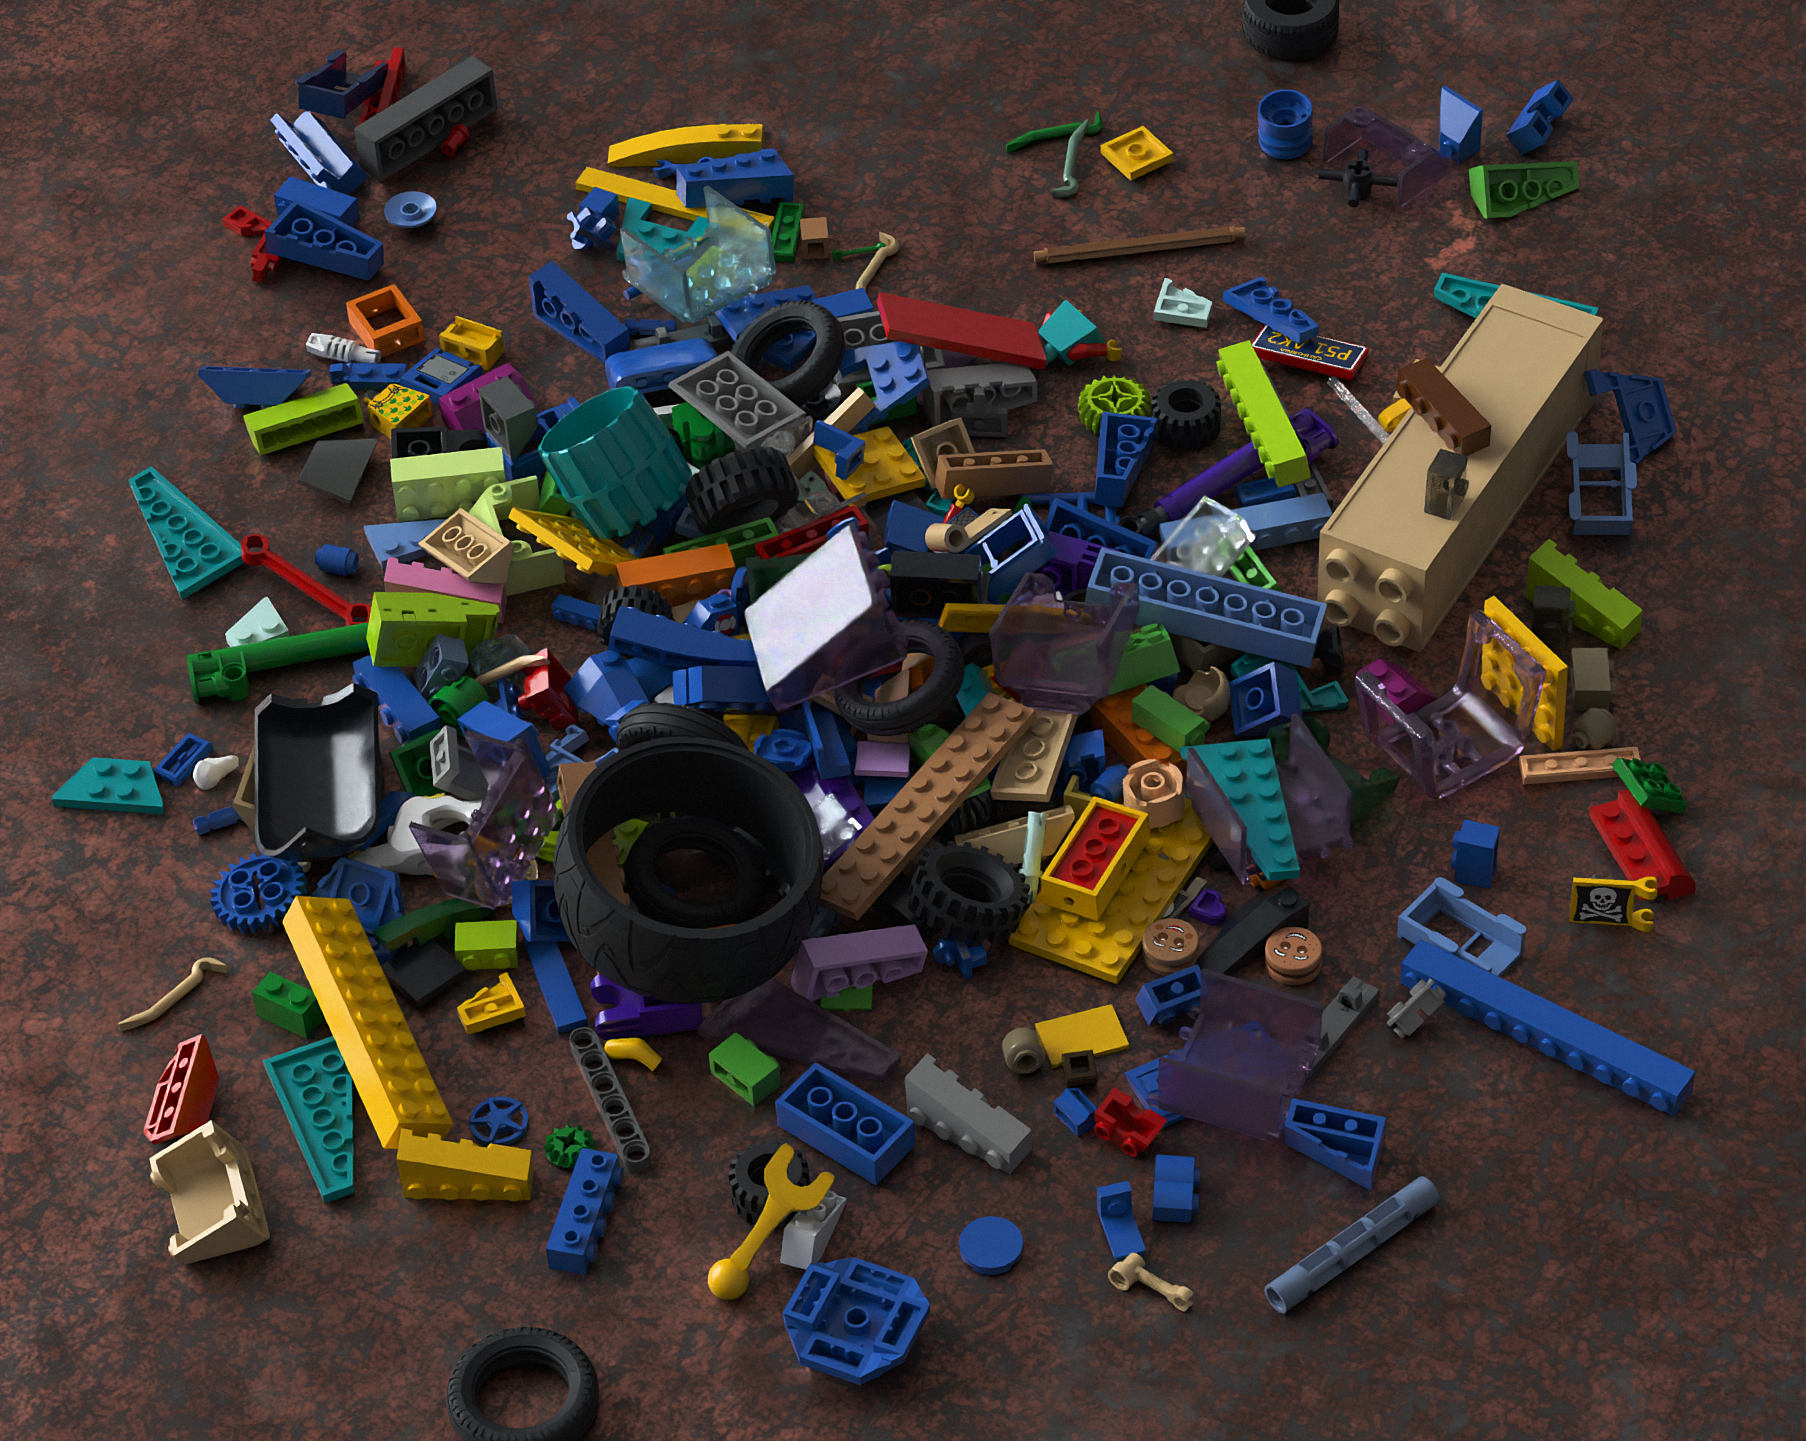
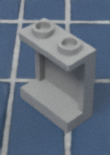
[430,725,510,810]

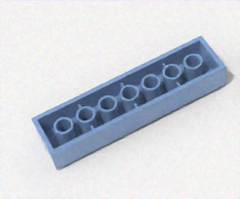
[1084,547,1327,668]

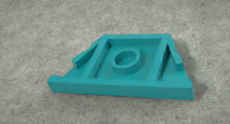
[52,757,165,815]

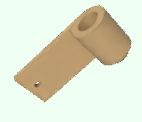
[925,508,1013,553]

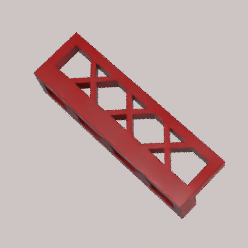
[358,47,406,126]

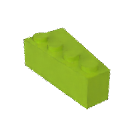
[1526,539,1643,650]

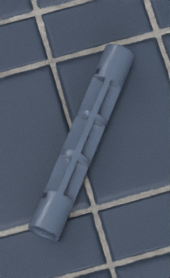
[1264,1176,1440,1313]

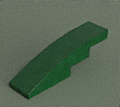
[373,895,497,952]

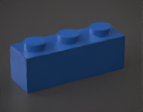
[551,594,601,631]

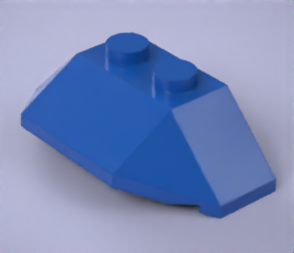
[198,366,312,409]

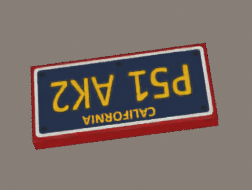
[1251,324,1369,380]

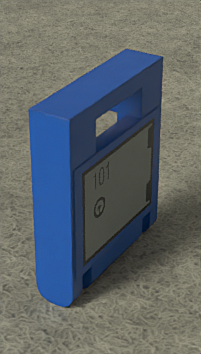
[400,348,483,405]

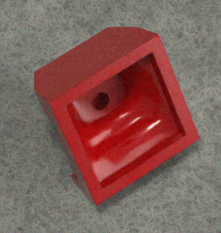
[518,648,578,731]

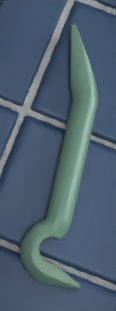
[1052,119,1089,198]

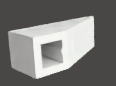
[780,1191,847,1270]

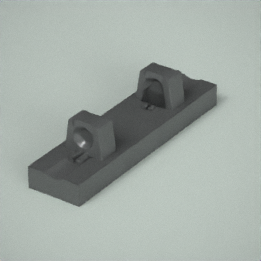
[634,315,735,350]
[1286,976,1380,1077]

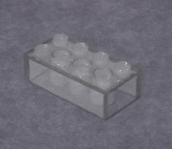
[1150,495,1256,577]

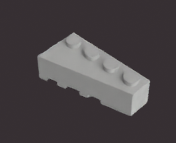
[923,363,1038,427]

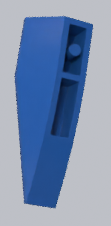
[608,606,789,669]

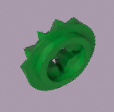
[544,1123,595,1168]

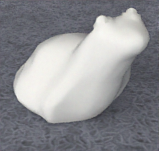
[193,755,239,790]

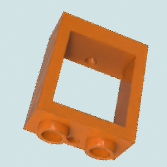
[346,284,425,357]

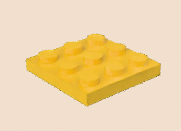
[813,426,926,506]

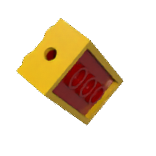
[1041,796,1150,921]

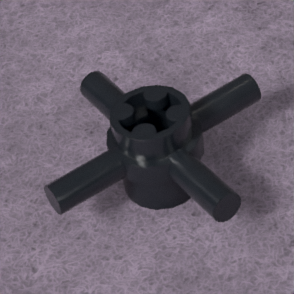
[1318,149,1398,208]

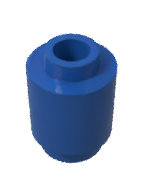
[315,544,359,576]
[1090,764,1128,803]

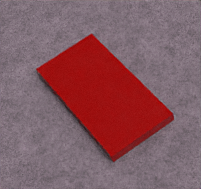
[876,292,1047,370]

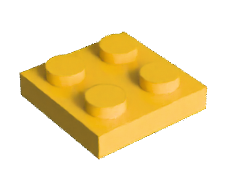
[1100,126,1173,181]

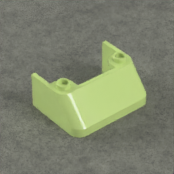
[468,475,566,596]

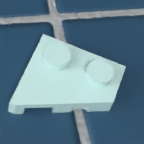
[1154,278,1212,328]
[225,597,290,647]

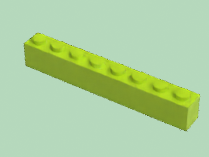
[1216,340,1311,488]

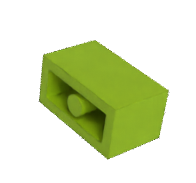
[455,920,520,971]

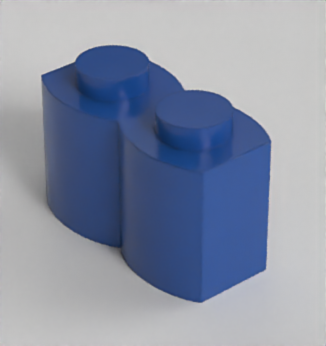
[1152,1155,1201,1223]

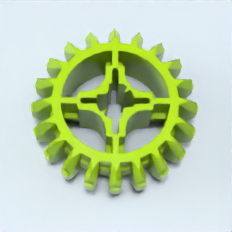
[1078,375,1152,435]

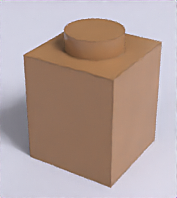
[800,217,830,260]

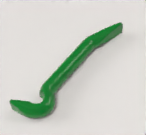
[1006,111,1103,153]

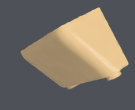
[149,1120,270,1264]

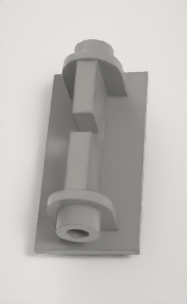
[1386,978,1447,1039]

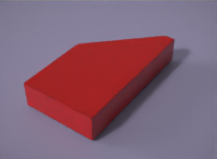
[222,205,272,236]

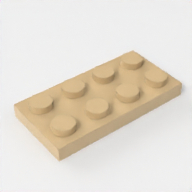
[990,701,1080,802]

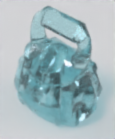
[469,634,532,689]

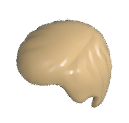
[1172,666,1230,722]

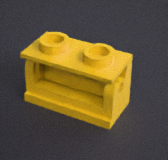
[439,316,505,371]

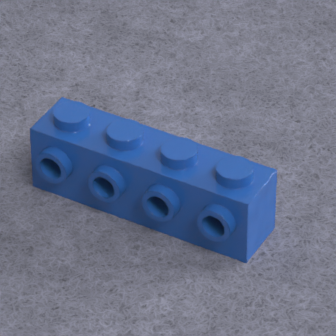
[546,1148,624,1275]

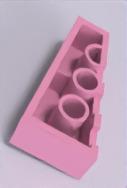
[384,557,507,623]

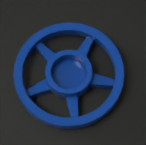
[469,1097,529,1146]

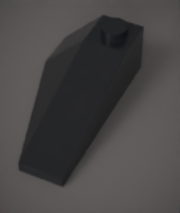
[1195,885,1309,985]

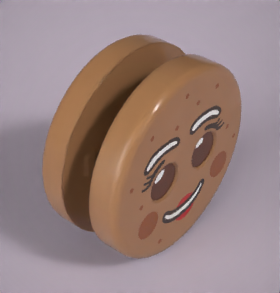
[1142,918,1199,976]

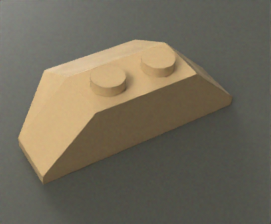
[954,804,1075,866]

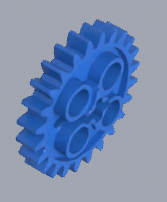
[210,852,308,934]

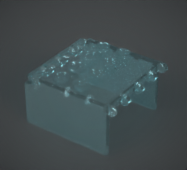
[620,186,776,324]

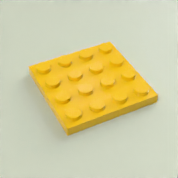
[508,507,639,577]
[1481,596,1568,751]

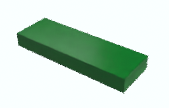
[767,202,806,263]

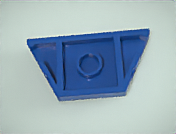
[310,856,405,930]

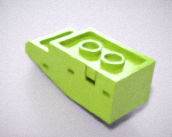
[366,592,500,667]

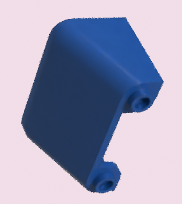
[605,338,718,396]

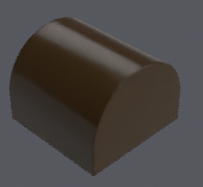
[1062,1049,1098,1087]

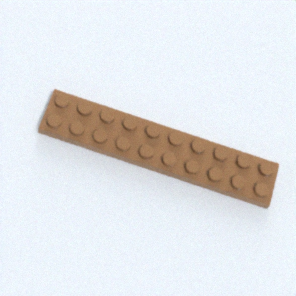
[819,692,1038,921]

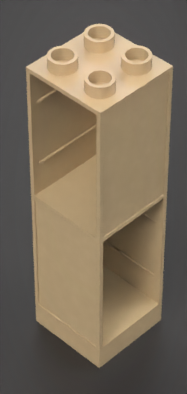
[1317,284,1604,653]

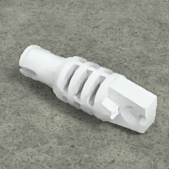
[306,333,381,364]

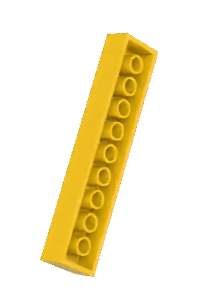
[282,896,453,1149]

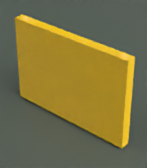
[1035,1004,1129,1068]

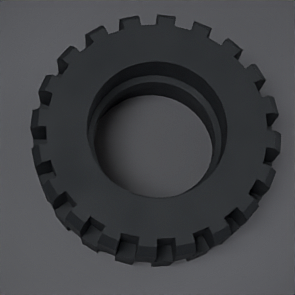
[685,446,799,535]

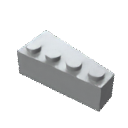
[905,1053,1032,1174]

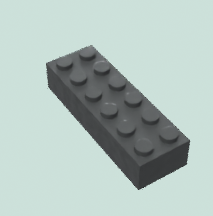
[354,56,498,182]

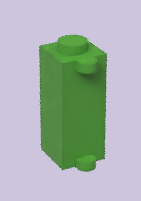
[1132,685,1211,753]

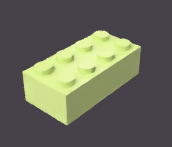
[390,447,507,522]

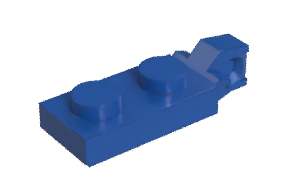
[329,363,407,390]

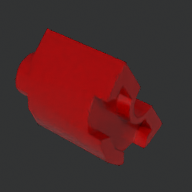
[1094,1087,1168,1157]

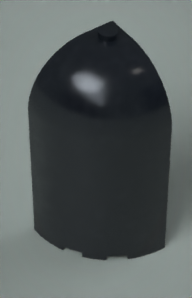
[254,683,380,862]

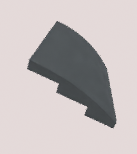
[298,439,378,505]

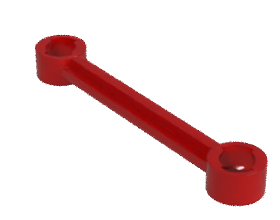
[241,534,371,626]

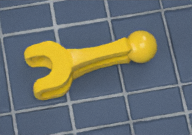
[708,1143,835,1300]

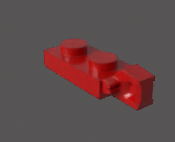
[250,222,283,283]

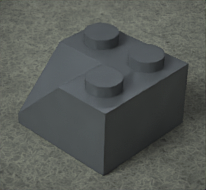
[478,376,538,461]

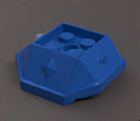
[782,1257,930,1385]

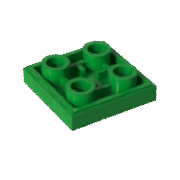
[1612,758,1688,813]

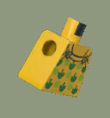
[363,384,433,440]

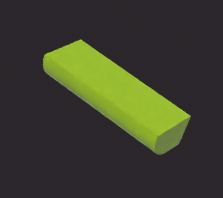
[243,383,364,456]

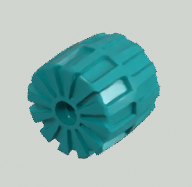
[538,386,692,540]

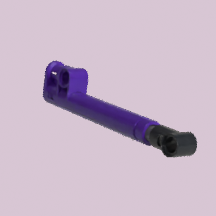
[1117,408,1339,538]

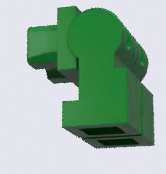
[672,402,736,470]

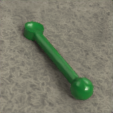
[832,242,886,260]

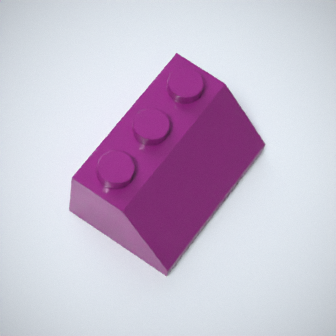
[439,363,541,435]

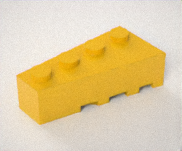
[397,1128,534,1201]

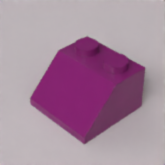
[1355,659,1439,729]

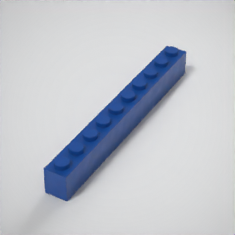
[1400,939,1696,1116]

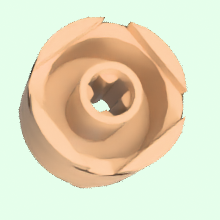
[1123,759,1184,830]

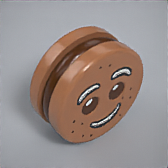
[1265,927,1322,985]

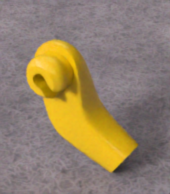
[604,1038,662,1071]

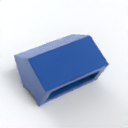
[1053,1088,1098,1137]

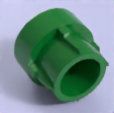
[428,675,489,737]

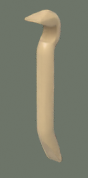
[856,232,900,292]
[475,655,550,687]
[119,957,228,1031]

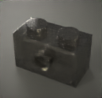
[1424,448,1469,521]
[1531,585,1575,649]

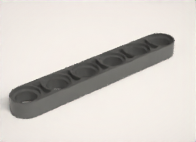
[569,1027,651,1172]

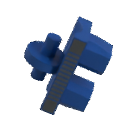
[566,206,617,251]
[933,933,987,979]

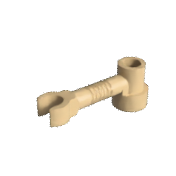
[1108,1253,1194,1312]

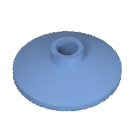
[384,191,437,228]

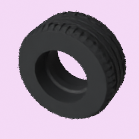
[1242,0,1340,60]

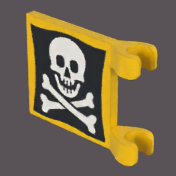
[1569,877,1657,932]

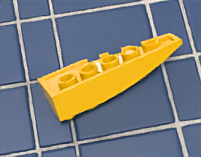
[608,124,766,167]

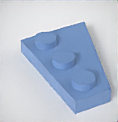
[364,519,447,569]

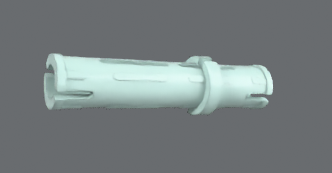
[1018,811,1048,904]

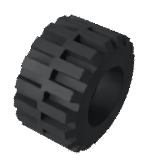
[1152,379,1221,450]
[597,585,673,659]
[729,1140,810,1226]

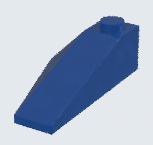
[563,650,650,726]

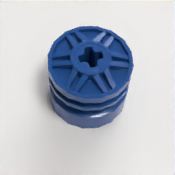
[1258,89,1313,160]

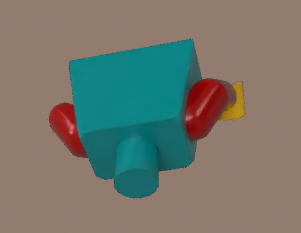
[1039,300,1122,366]

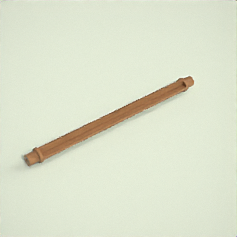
[1033,226,1245,264]

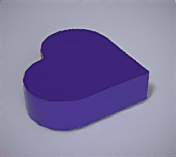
[1189,889,1227,925]

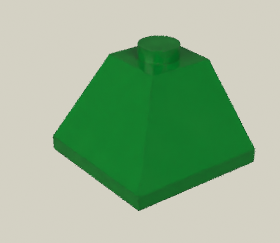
[389,729,447,797]

